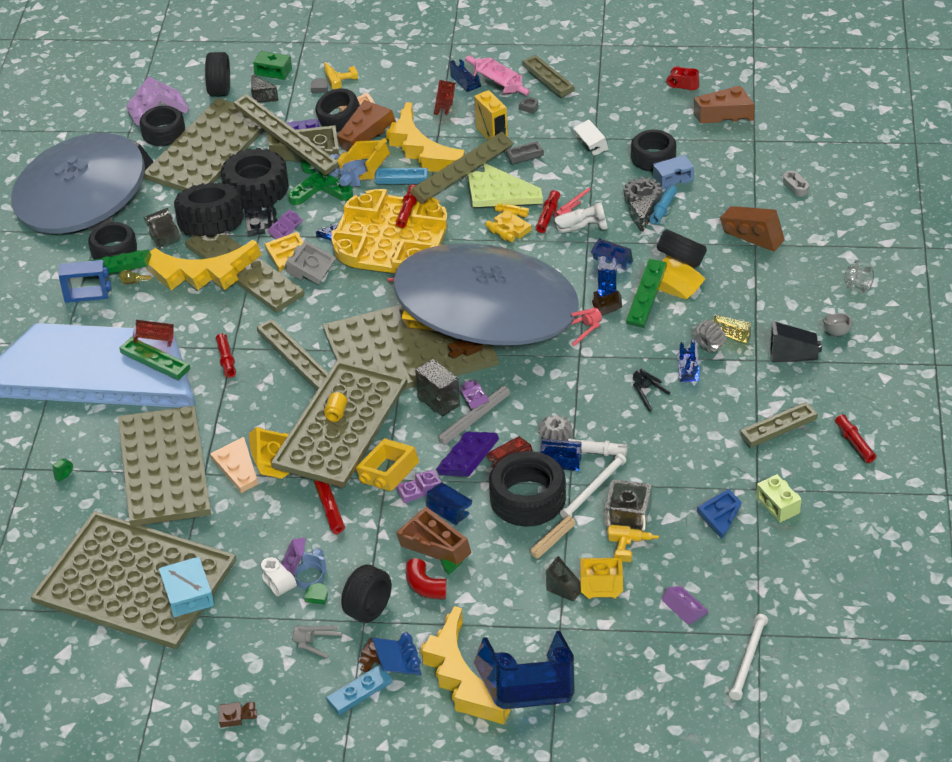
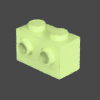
[756,474,802,523]

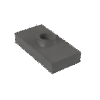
[506,141,544,164]

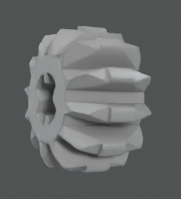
[694,319,727,352]
[539,414,572,446]

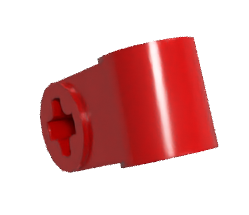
[666,66,700,90]

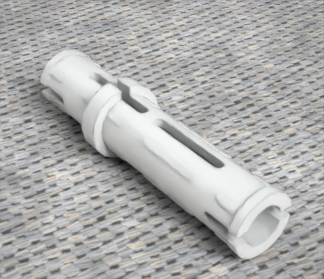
[567,439,628,457]

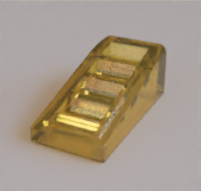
[714,314,751,345]

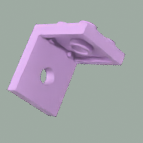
[126,76,190,126]

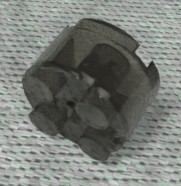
[143,208,181,250]

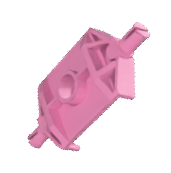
[465,55,530,96]

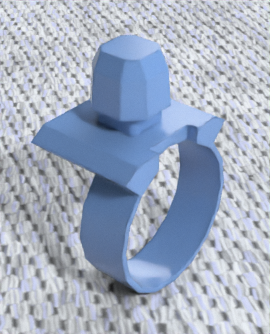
[339,160,367,186]
[294,548,327,590]

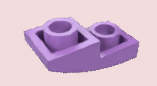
[268,209,303,239]
[459,380,489,409]
[396,470,442,503]

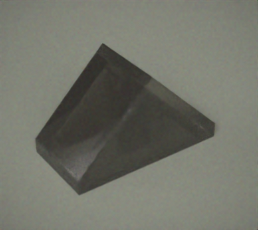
[251,74,279,103]
[630,196,656,232]
[546,556,581,601]

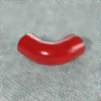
[405,558,447,600]

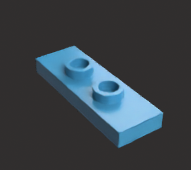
[375,168,428,184]
[326,665,393,715]

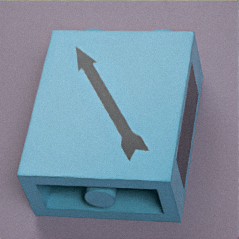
[159,557,214,618]

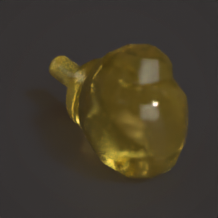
[119,270,151,285]

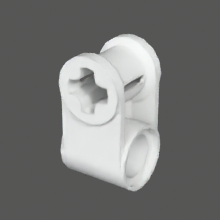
[261,557,297,597]

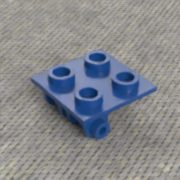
[372,632,422,675]

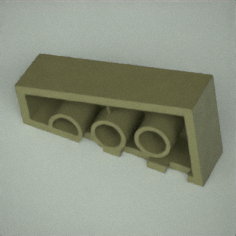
[267,125,340,161]

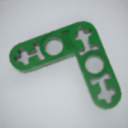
[288,171,353,205]

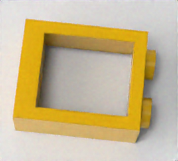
[356,438,419,491]

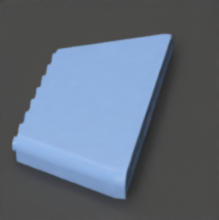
[0,323,195,408]

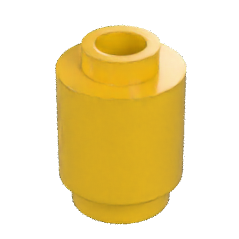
[324,392,348,422]

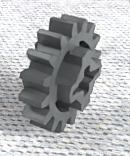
[624,176,662,207]

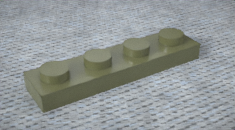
[522,55,574,97]
[740,402,818,447]

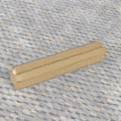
[530,516,575,559]

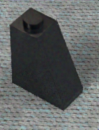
[770,322,822,363]

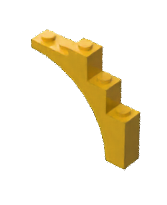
[386,102,465,172]
[145,240,262,291]
[420,606,512,725]

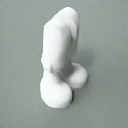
[555,202,608,233]

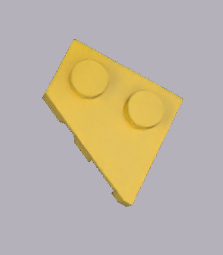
[265,232,303,272]

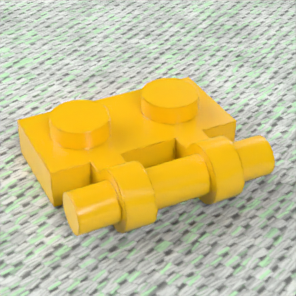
[485,210,532,242]

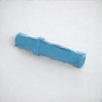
[649,185,678,225]

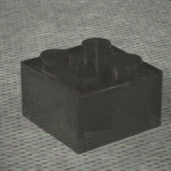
[415,359,460,417]
[604,479,652,531]

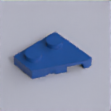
[697,489,742,539]

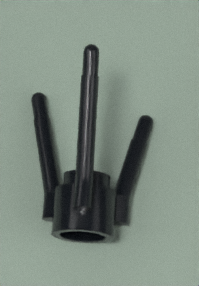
[633,368,670,412]

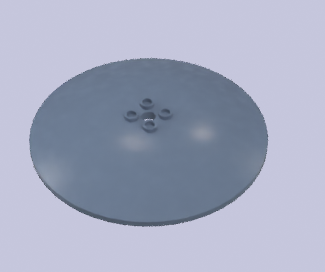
[394,243,579,345]

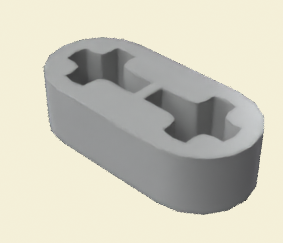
[783,170,809,197]

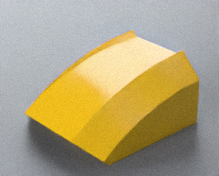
[659,255,705,299]
[249,427,290,479]
[580,558,623,599]

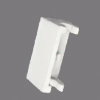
[573,120,609,155]

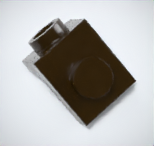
[592,290,622,316]

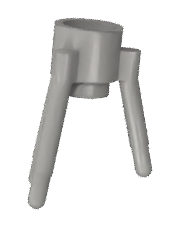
[293,626,343,658]

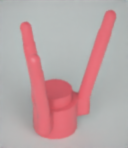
[554,188,590,218]
[571,307,602,346]

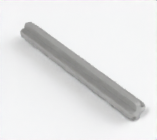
[438,386,510,445]

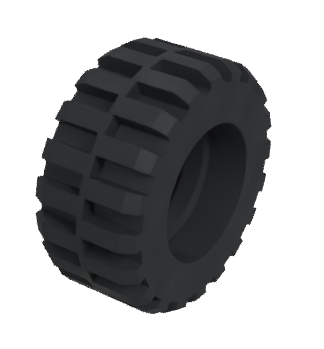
[221,148,289,209]
[174,182,244,236]

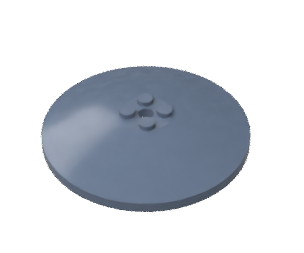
[11,133,145,234]

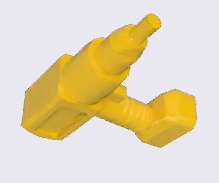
[324,62,358,89]
[607,525,659,562]

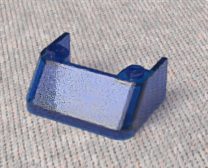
[474,631,575,709]

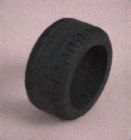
[205,52,230,96]
[315,88,360,132]
[140,106,185,146]
[631,129,676,171]
[88,222,137,260]
[657,229,707,267]
[341,564,392,623]

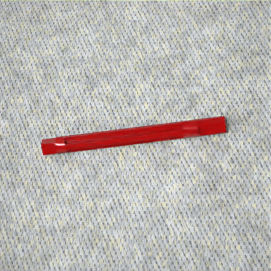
[313,479,345,534]

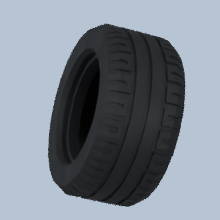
[489,451,566,527]

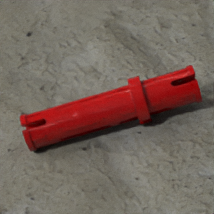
[395,184,417,228]
[535,190,561,233]
[215,333,236,378]
[835,414,877,463]

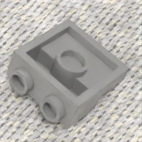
[285,240,336,285]

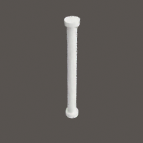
[560,453,627,519]
[729,614,768,700]

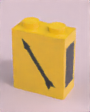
[474,90,508,140]

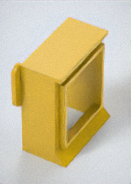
[337,139,391,180]

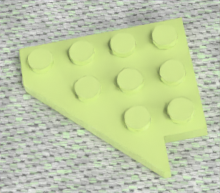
[468,164,543,207]

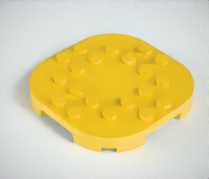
[331,189,448,273]

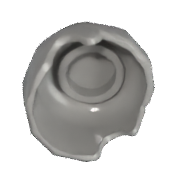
[823,313,853,337]

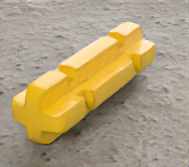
[495,203,529,217]

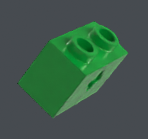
[253,51,292,80]

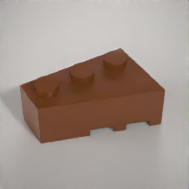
[693,85,755,123]
[337,100,396,151]
[720,206,785,252]
[396,507,472,565]

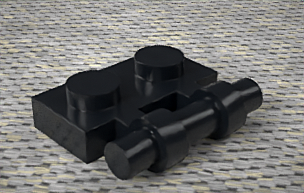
[244,204,278,236]

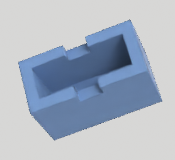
[653,155,694,190]

